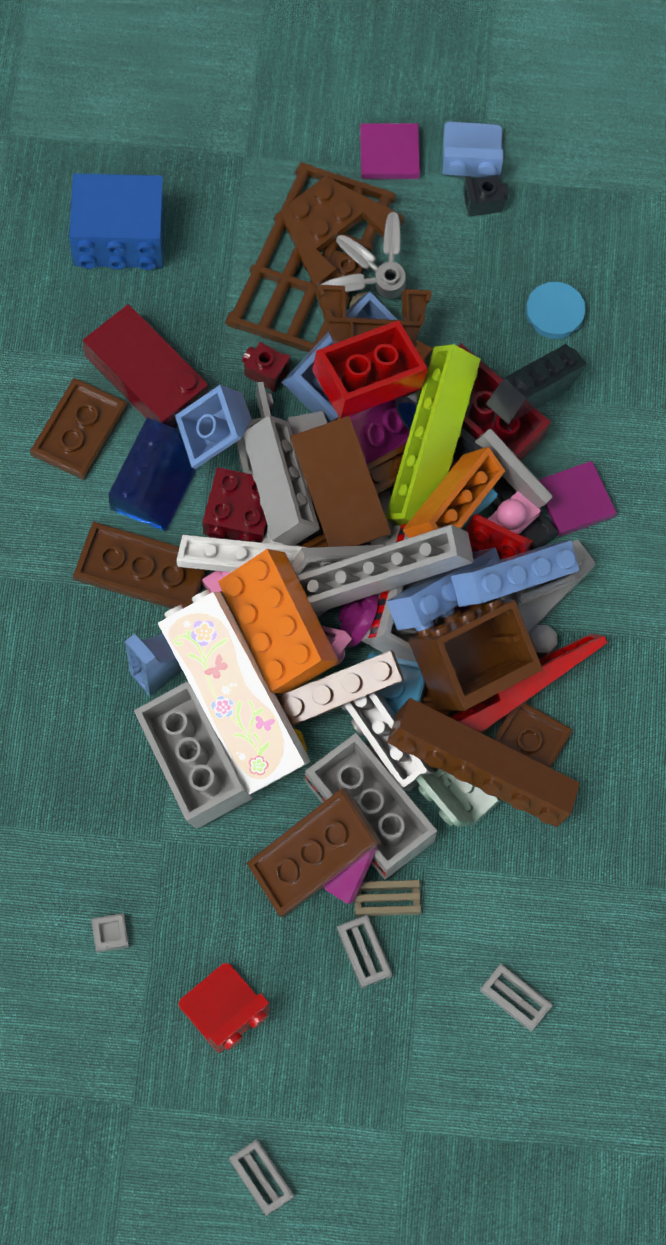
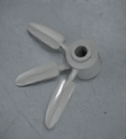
[321,212,406,299]

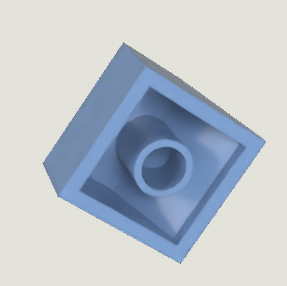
[175,385,251,469]

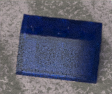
[108,417,198,532]

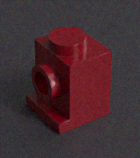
[242,342,291,392]

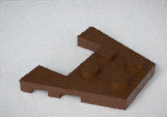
[280,177,404,289]
[315,284,432,348]

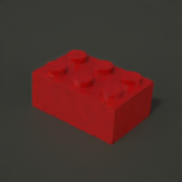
[312,320,428,419]

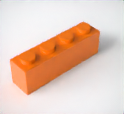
[403,446,505,538]

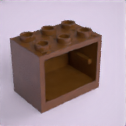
[408,597,543,711]

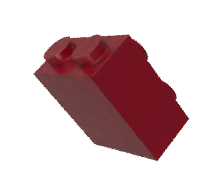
[202,467,268,543]

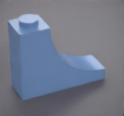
[125,633,183,696]

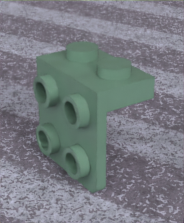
[416,769,502,827]

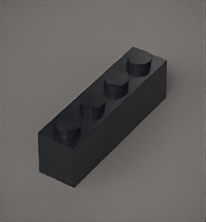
[486,344,588,424]

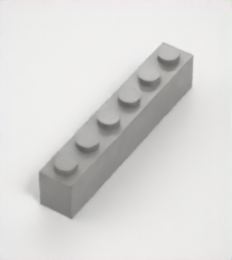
[297,525,474,613]

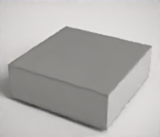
[91,913,129,953]

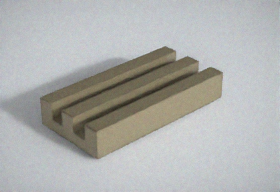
[355,880,421,917]

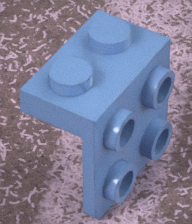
[442,122,503,177]

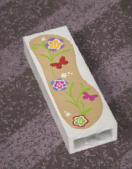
[158,590,311,794]

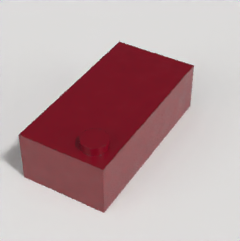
[82,304,209,437]
[424,343,551,461]

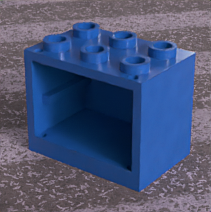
[69,174,165,270]

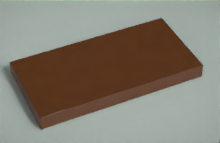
[290,416,391,547]
[73,522,207,609]
[246,788,381,917]

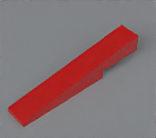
[449,633,607,733]

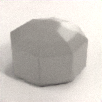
[528,625,557,656]

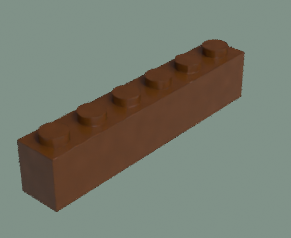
[387,698,580,827]

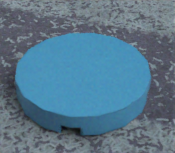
[526,282,586,339]

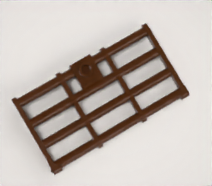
[225,162,396,353]

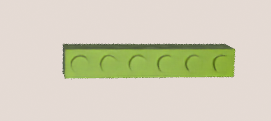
[385,344,481,526]

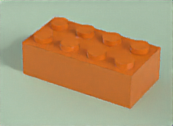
[218,549,339,694]

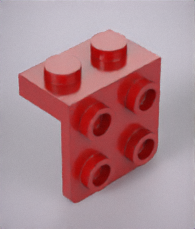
[466,514,533,560]
[178,963,269,1054]

